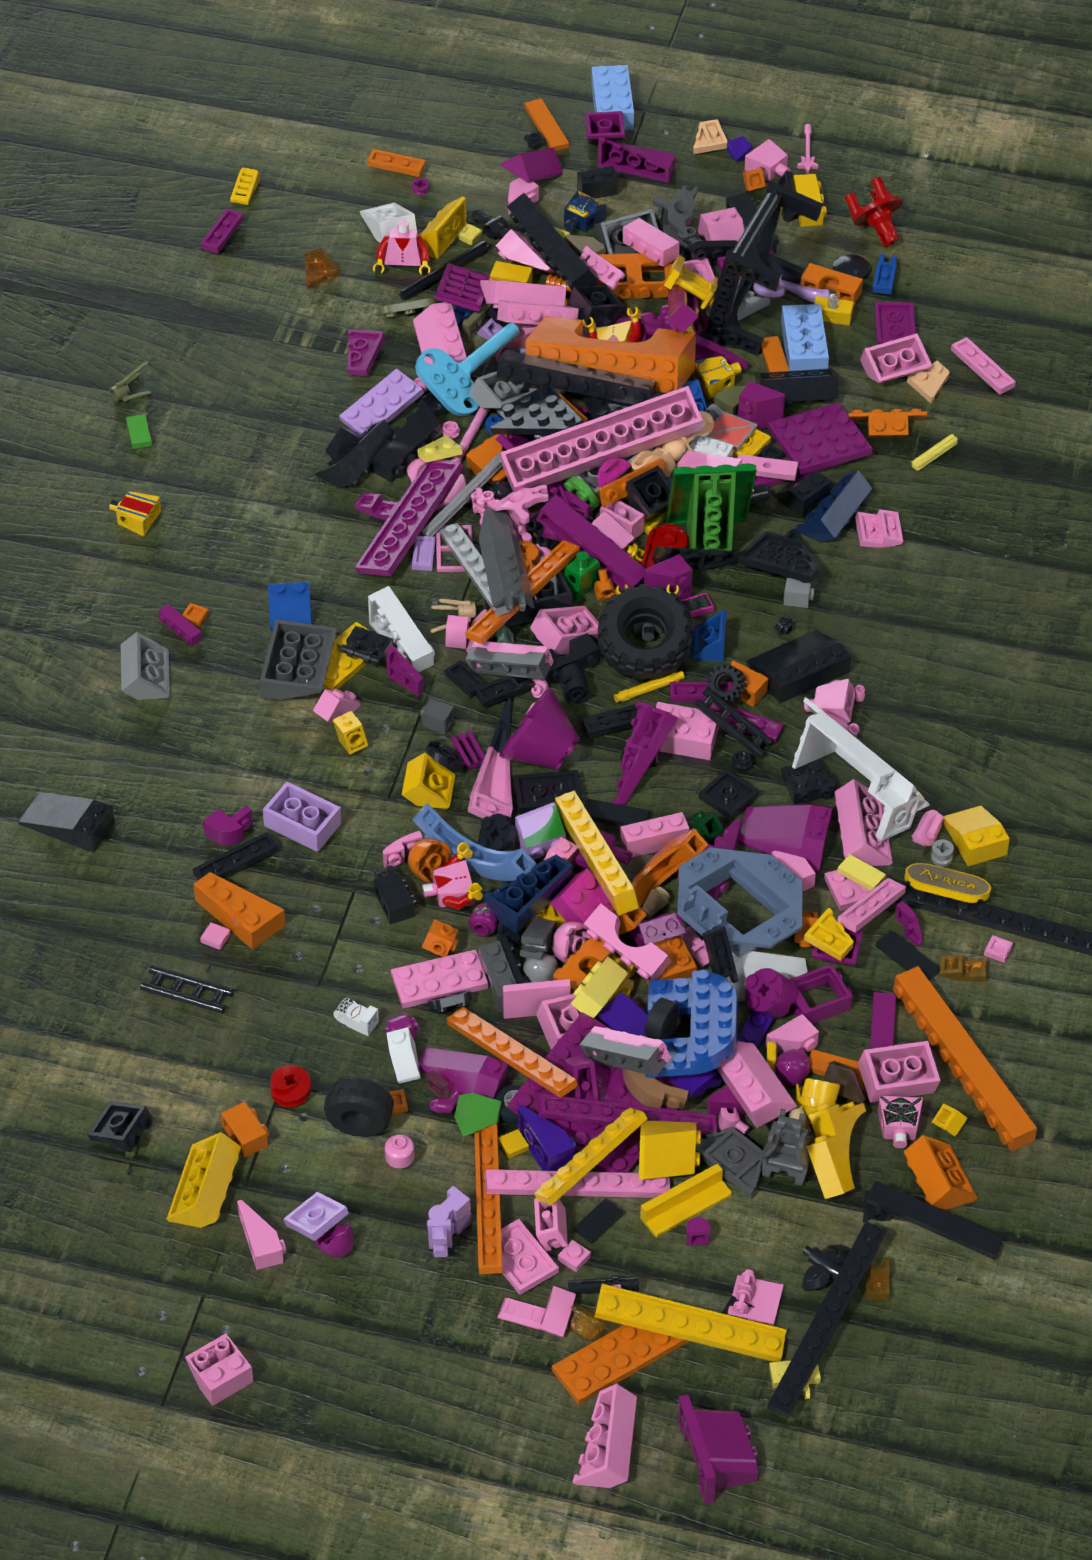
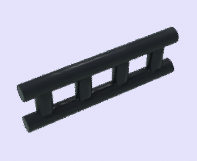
[693,687,772,758]
[140,965,234,1014]

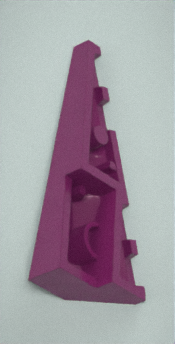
[612,701,679,805]

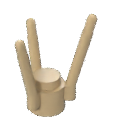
[430,599,476,633]

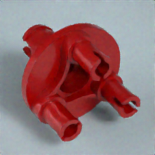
[844,176,902,247]

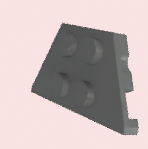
[695,1127,763,1198]

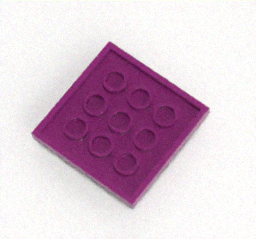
[768,402,872,475]

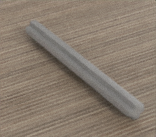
[421,453,502,536]

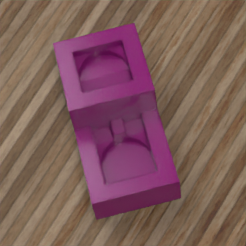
[354,492,398,520]

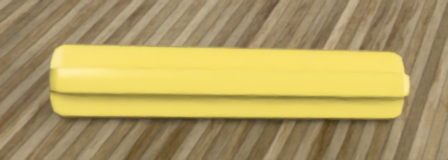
[911,434,958,471]

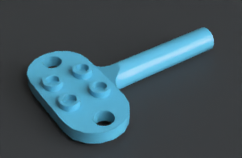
[415,323,520,416]

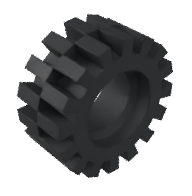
[706,664,747,704]

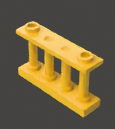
[664,255,718,309]

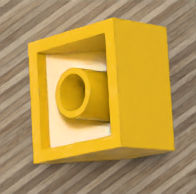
[402,753,455,809]

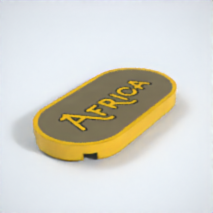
[904,863,991,903]

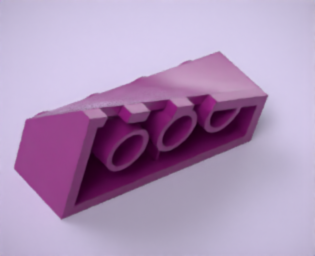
[598,137,675,183]

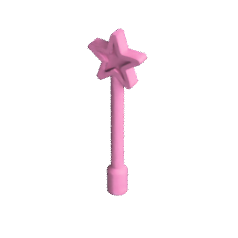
[797,124,818,173]

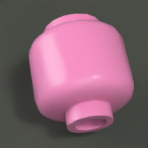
[384,1134,415,1169]

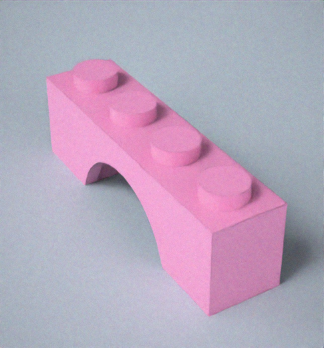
[497,300,579,325]
[584,903,672,980]

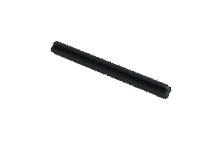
[399,241,489,300]

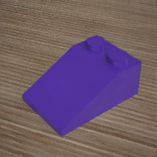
[518,1105,577,1171]

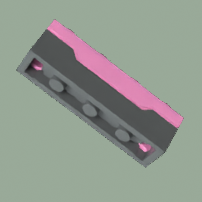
[465,641,554,679]
[579,1026,671,1076]

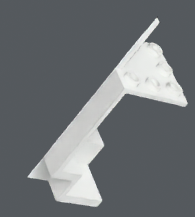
[792,697,930,841]

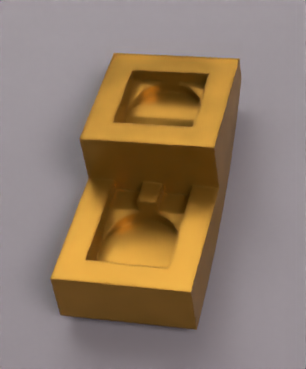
[940,955,987,982]

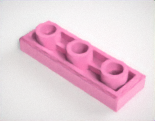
[738,455,798,481]

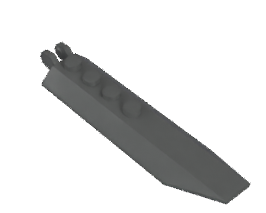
[479,508,534,611]

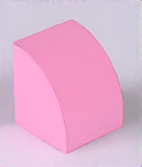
[445,615,469,649]

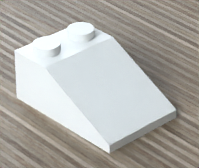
[360,203,417,242]

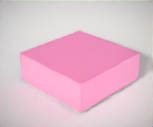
[200,922,231,950]
[984,935,1013,963]

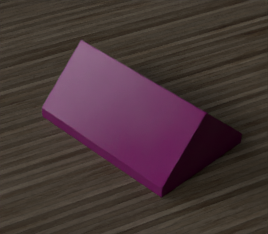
[500,147,562,182]

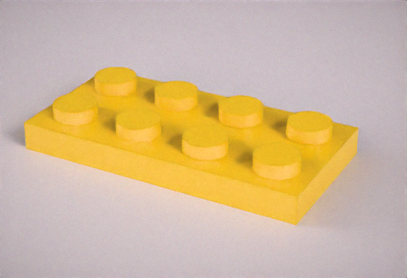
[323,622,368,690]

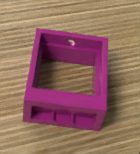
[790,964,853,1024]

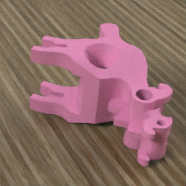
[471,485,549,542]

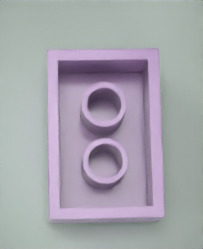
[263,782,342,852]

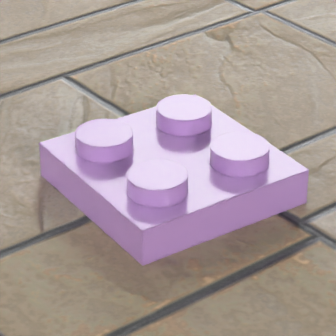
[283,1192,349,1241]

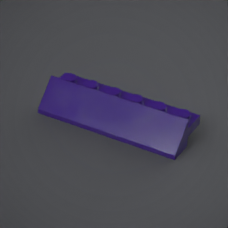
[597,993,723,1097]

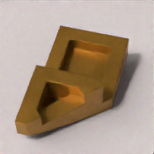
[865,1257,890,1301]

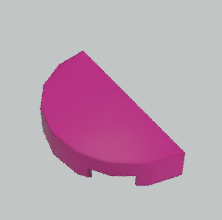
[597,457,631,488]

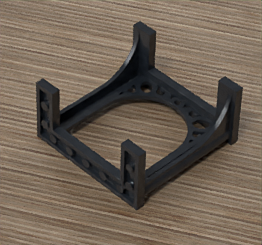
[706,181,823,356]

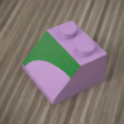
[515,802,566,860]

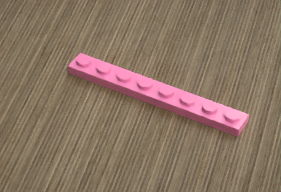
[485,1169,670,1198]

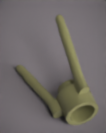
[109,361,151,403]

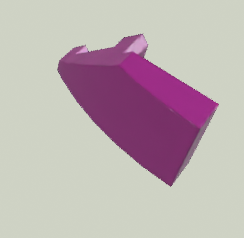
[895,901,923,947]

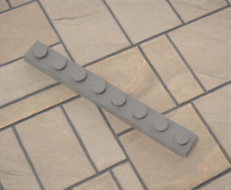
[439,523,516,617]

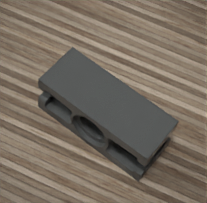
[520,917,556,960]

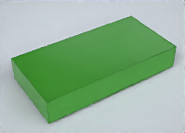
[126,414,152,449]

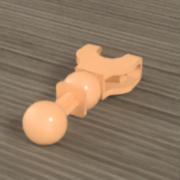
[631,411,714,478]

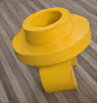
[625,543,645,564]

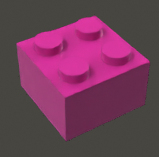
[550,869,612,923]

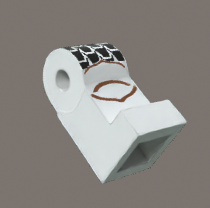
[334,998,379,1036]

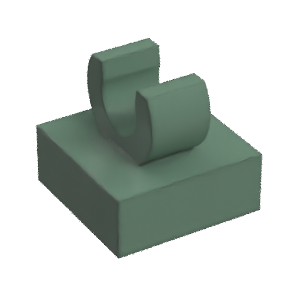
[491,625,515,644]

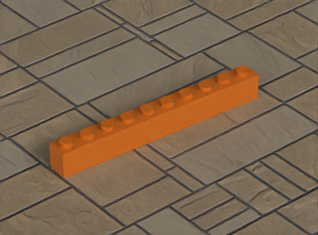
[893,966,1037,1152]

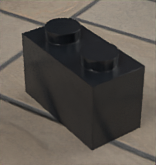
[577,166,618,199]

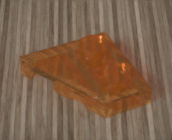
[304,248,340,288]

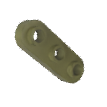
[380,298,437,318]

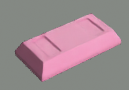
[497,1298,546,1330]

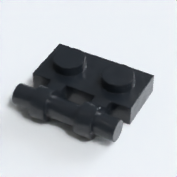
[340,626,393,665]

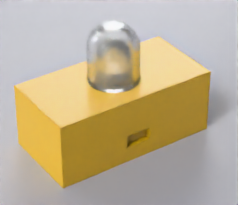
[814,294,854,326]

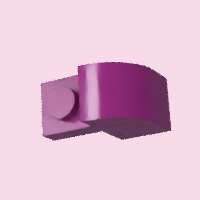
[203,805,253,846]

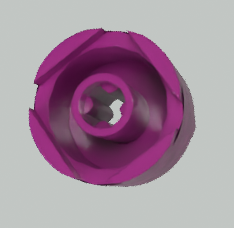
[745,968,797,1018]

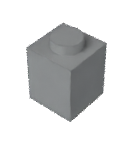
[783,578,815,608]

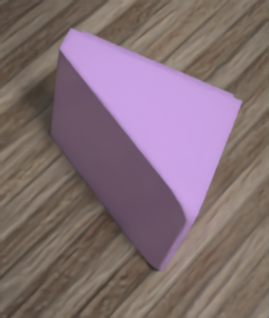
[477,318,503,340]

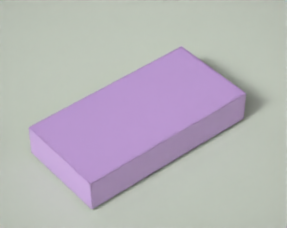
[412,536,436,571]

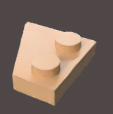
[693,119,728,154]
[907,361,950,403]

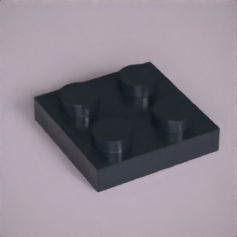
[699,769,759,820]

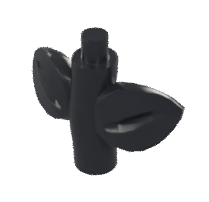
[802,1244,849,1291]

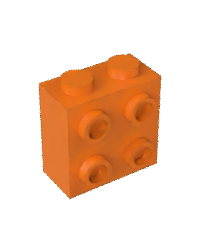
[640,935,697,986]

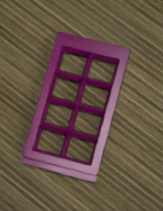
[435,263,490,312]

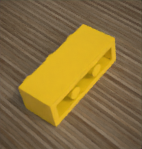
[793,174,827,227]

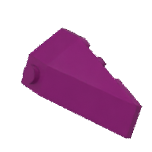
[703,818,741,900]
[418,1048,508,1099]

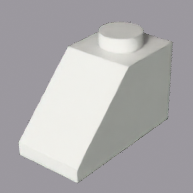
[387,1027,421,1084]

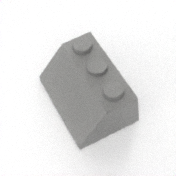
[469,371,539,408]
[121,632,170,700]

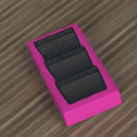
[681,593,714,618]

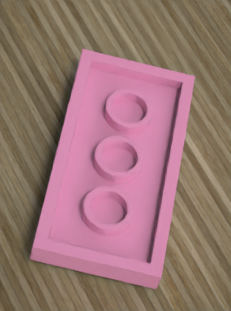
[391,950,488,1009]

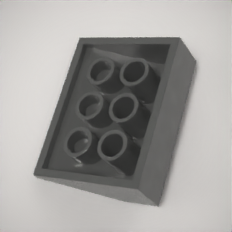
[260,619,337,700]

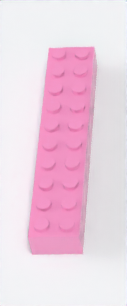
[500,386,703,492]

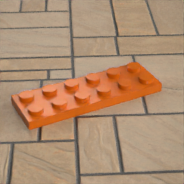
[552,1299,690,1405]

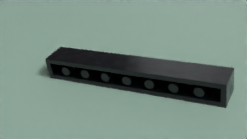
[507,193,598,290]
[497,350,656,405]

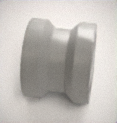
[931,839,954,867]

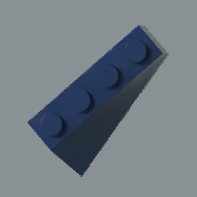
[794,470,872,542]
[484,854,573,934]

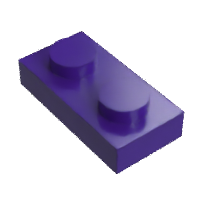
[738,1010,773,1050]

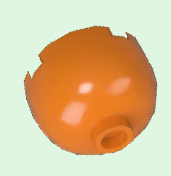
[408,838,451,882]

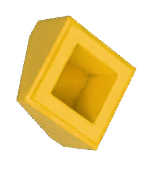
[932,1103,967,1136]

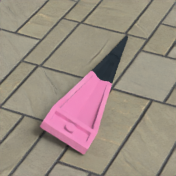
[467,698,513,818]

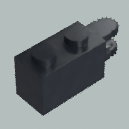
[374,865,417,925]

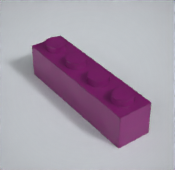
[158,604,202,647]

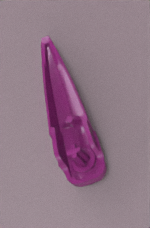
[627,316,748,370]

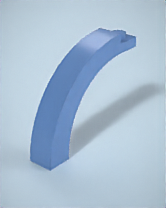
[412,804,536,881]

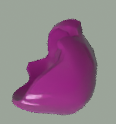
[775,1048,810,1088]
[315,1223,354,1257]

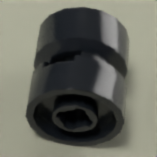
[558,664,590,704]

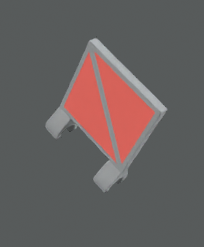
[706,404,757,451]

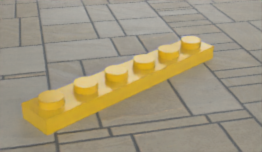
[534,1108,647,1205]

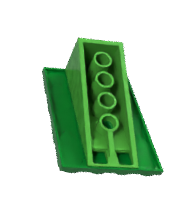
[666,463,757,551]

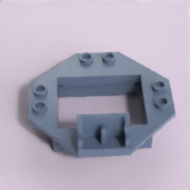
[677,847,802,957]

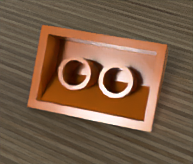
[904,1135,978,1210]

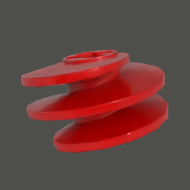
[270,1065,311,1107]

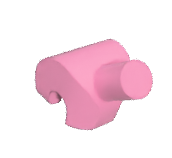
[718,1107,750,1135]

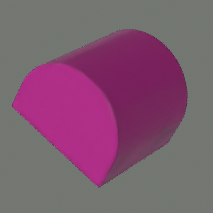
[686,1217,710,1246]

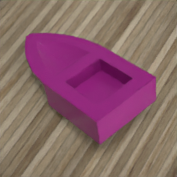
[564,490,593,521]

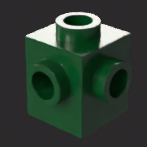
[687,811,725,843]

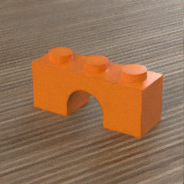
[801,263,863,307]
[553,938,615,995]

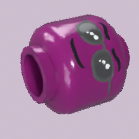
[469,903,499,936]

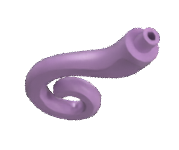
[753,280,836,303]

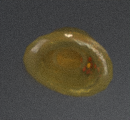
[570,1305,610,1341]

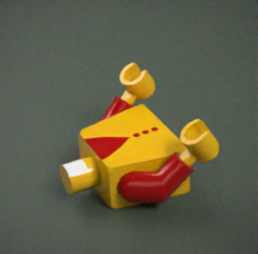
[583,307,642,343]

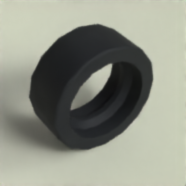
[644,997,680,1040]

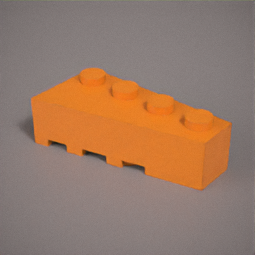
[193,872,286,950]

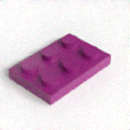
[874,302,916,345]

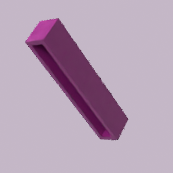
[668,285,699,333]
[536,495,645,590]

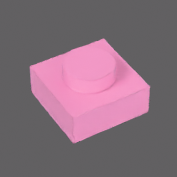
[558,1240,591,1272]

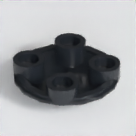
[832,254,870,278]

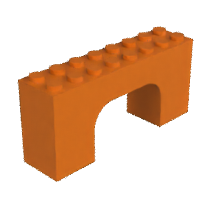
[526,316,696,393]

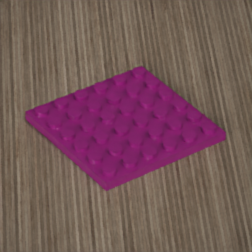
[507,1012,688,1173]

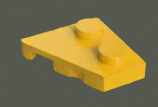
[804,908,854,961]

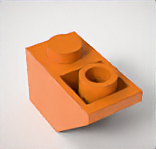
[730,661,768,707]

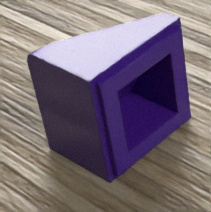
[727,136,752,162]

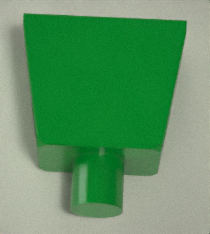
[564,551,601,602]

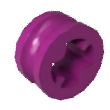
[412,178,429,196]

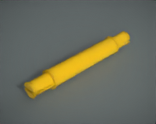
[614,671,684,703]

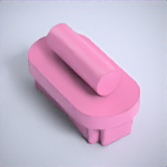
[912,810,944,846]

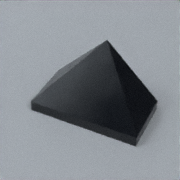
[326,427,360,458]

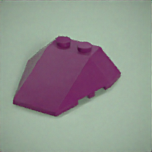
[738,802,835,874]

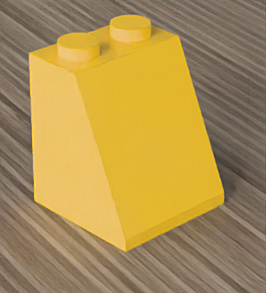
[639,1121,701,1180]

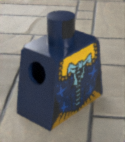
[564,190,607,232]

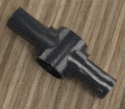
[472,210,510,239]

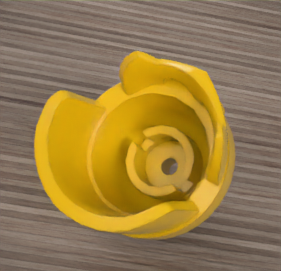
[795,1078,840,1124]

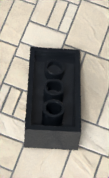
[18,792,115,853]

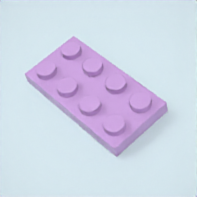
[339,368,424,434]

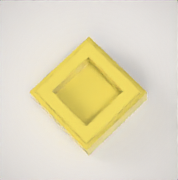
[456,223,482,245]

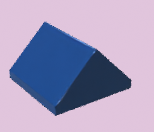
[691,610,727,662]

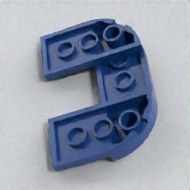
[645,970,738,1078]

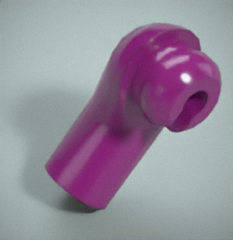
[429,1091,461,1114]

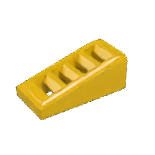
[230,168,260,205]

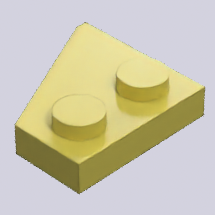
[418,436,462,463]

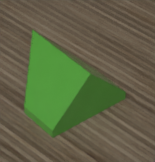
[454,1093,502,1137]

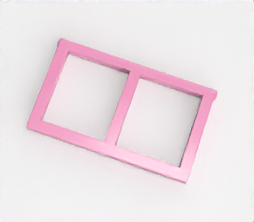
[436,525,473,572]

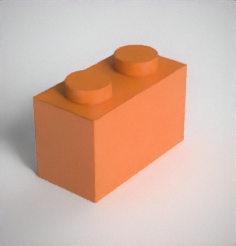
[221,1101,269,1158]

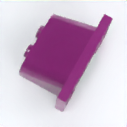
[678,1394,758,1504]

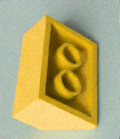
[418,196,466,259]

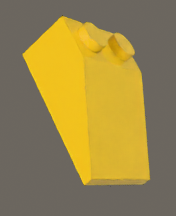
[943,806,1010,866]

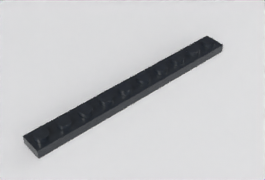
[892,878,1092,956]
[767,1221,887,1419]

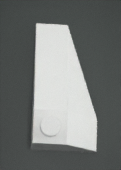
[726,951,808,1002]

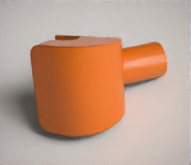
[594,569,615,600]

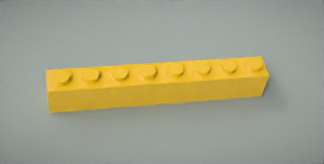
[555,790,639,916]

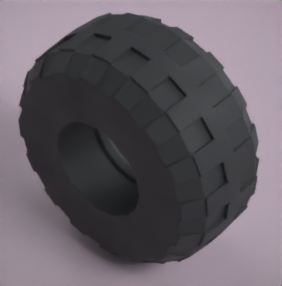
[324,1076,394,1137]

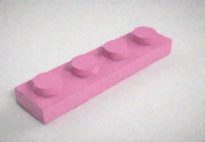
[951,337,1016,395]
[838,878,906,933]

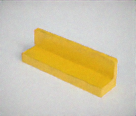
[640,1163,732,1237]

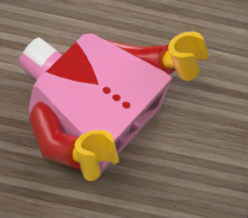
[373,221,432,275]
[422,842,483,910]

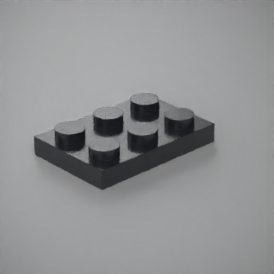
[514,770,583,813]

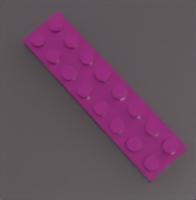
[355,460,463,576]

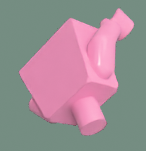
[804,679,865,738]

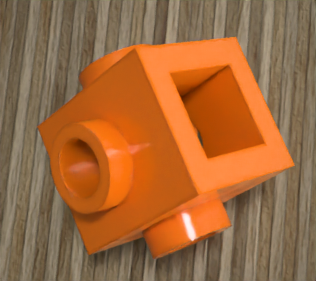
[422,919,458,957]

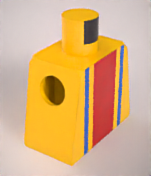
[110,492,161,536]

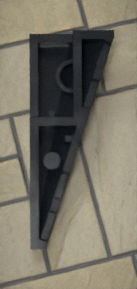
[652,546,742,570]

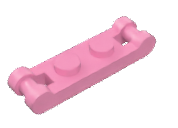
[580,246,626,290]

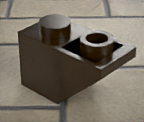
[823,1061,869,1105]

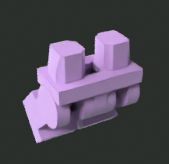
[427,1186,472,1257]

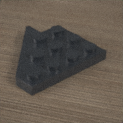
[490,386,583,435]
[737,529,820,583]

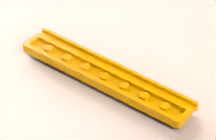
[594,1284,787,1362]

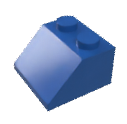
[268,582,311,631]

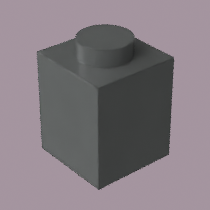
[420,698,454,734]

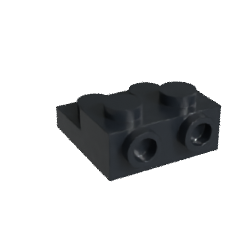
[781,759,835,804]
[87,1101,153,1152]

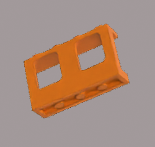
[596,253,673,299]

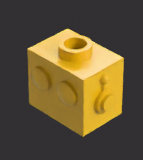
[333,711,368,755]

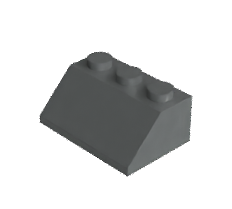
[594,208,658,254]

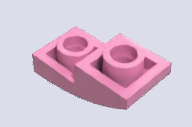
[383,831,423,868]
[539,1286,576,1338]

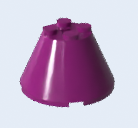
[499,687,580,771]

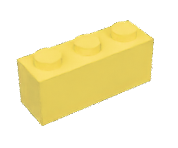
[571,957,628,1018]

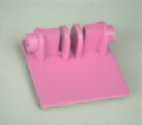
[727,1270,783,1325]

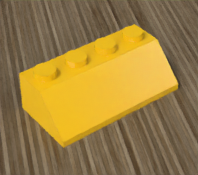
[166,1132,241,1228]

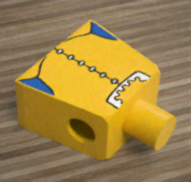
[692,356,741,399]

